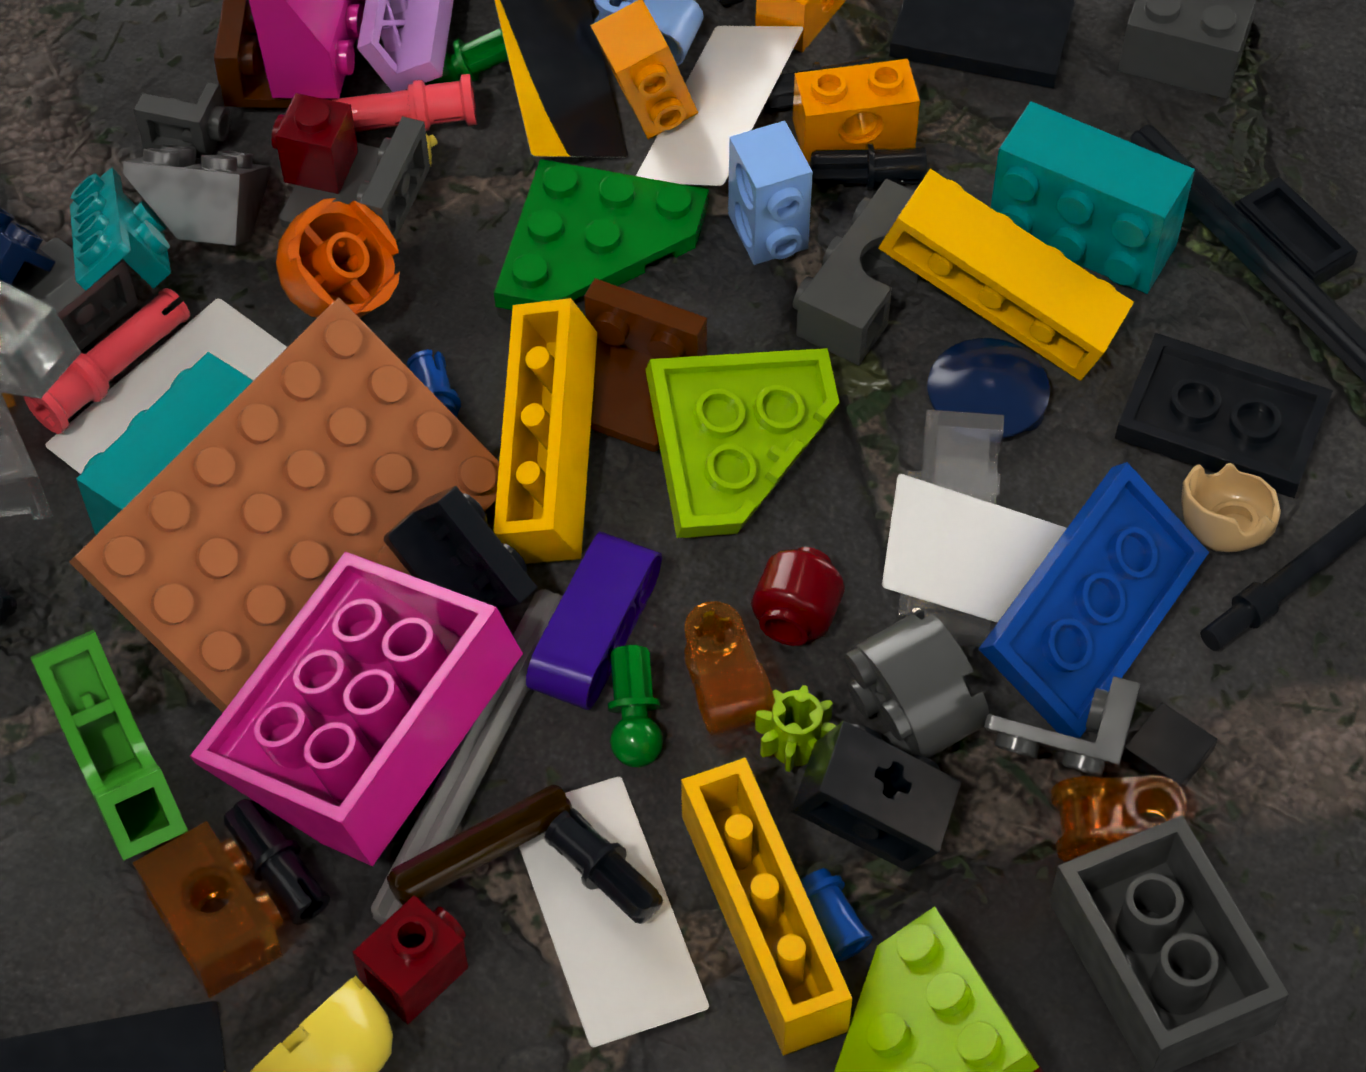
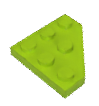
[645,348,839,538]
[834,906,1039,1072]

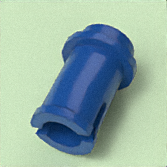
[406,349,461,418]
[800,868,873,962]

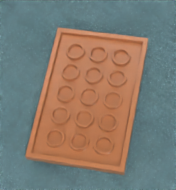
[69,297,499,713]

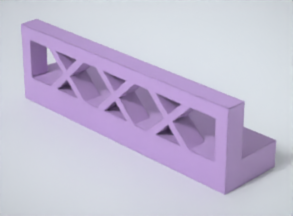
[357,0,454,92]

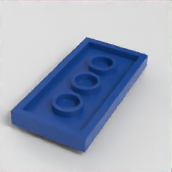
[979,462,1209,738]

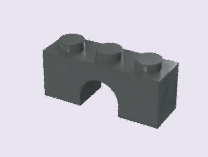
[793,179,921,366]

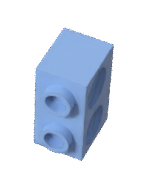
[728,121,813,265]

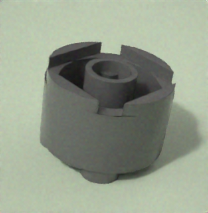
[844,609,989,758]

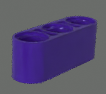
[526,532,662,710]

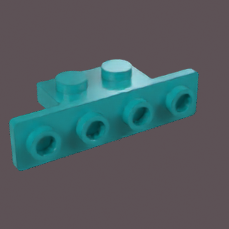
[70,168,171,290]

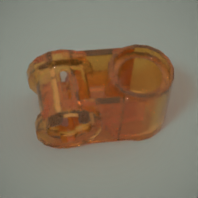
[684,601,774,736]
[1050,775,1187,862]

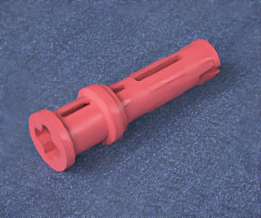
[332,74,477,132]
[23,288,190,434]

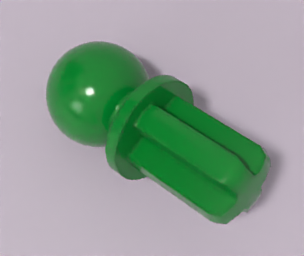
[425,29,508,85]
[607,645,663,768]

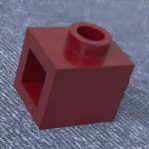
[271,93,358,194]
[352,895,468,1025]

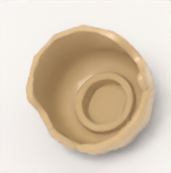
[1181,463,1281,552]

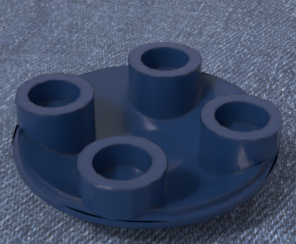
[927,338,1050,443]

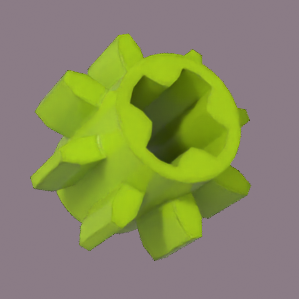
[755,685,836,772]

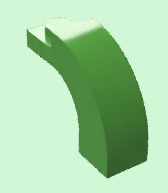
[30,630,188,861]

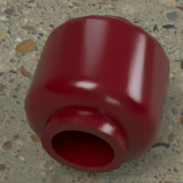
[751,547,845,646]

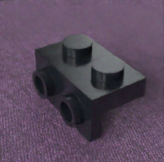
[384,486,537,610]

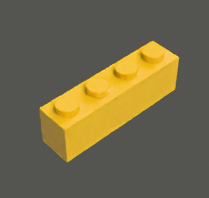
[878,168,1134,381]
[493,298,597,564]
[681,757,853,1056]

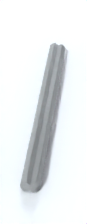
[371,589,563,925]

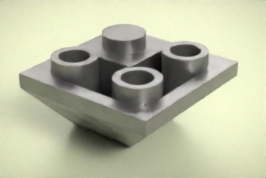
[123,145,270,246]

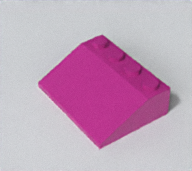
[249,0,366,98]
[190,551,523,867]

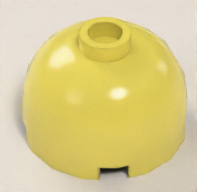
[250,975,393,1072]

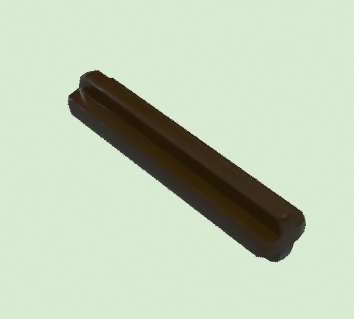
[387,785,572,905]

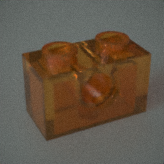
[133,821,284,999]

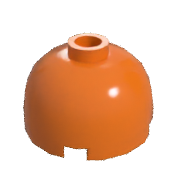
[276,198,400,318]

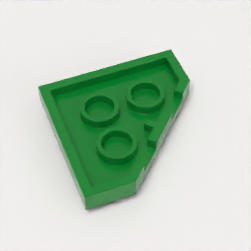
[494,159,709,310]

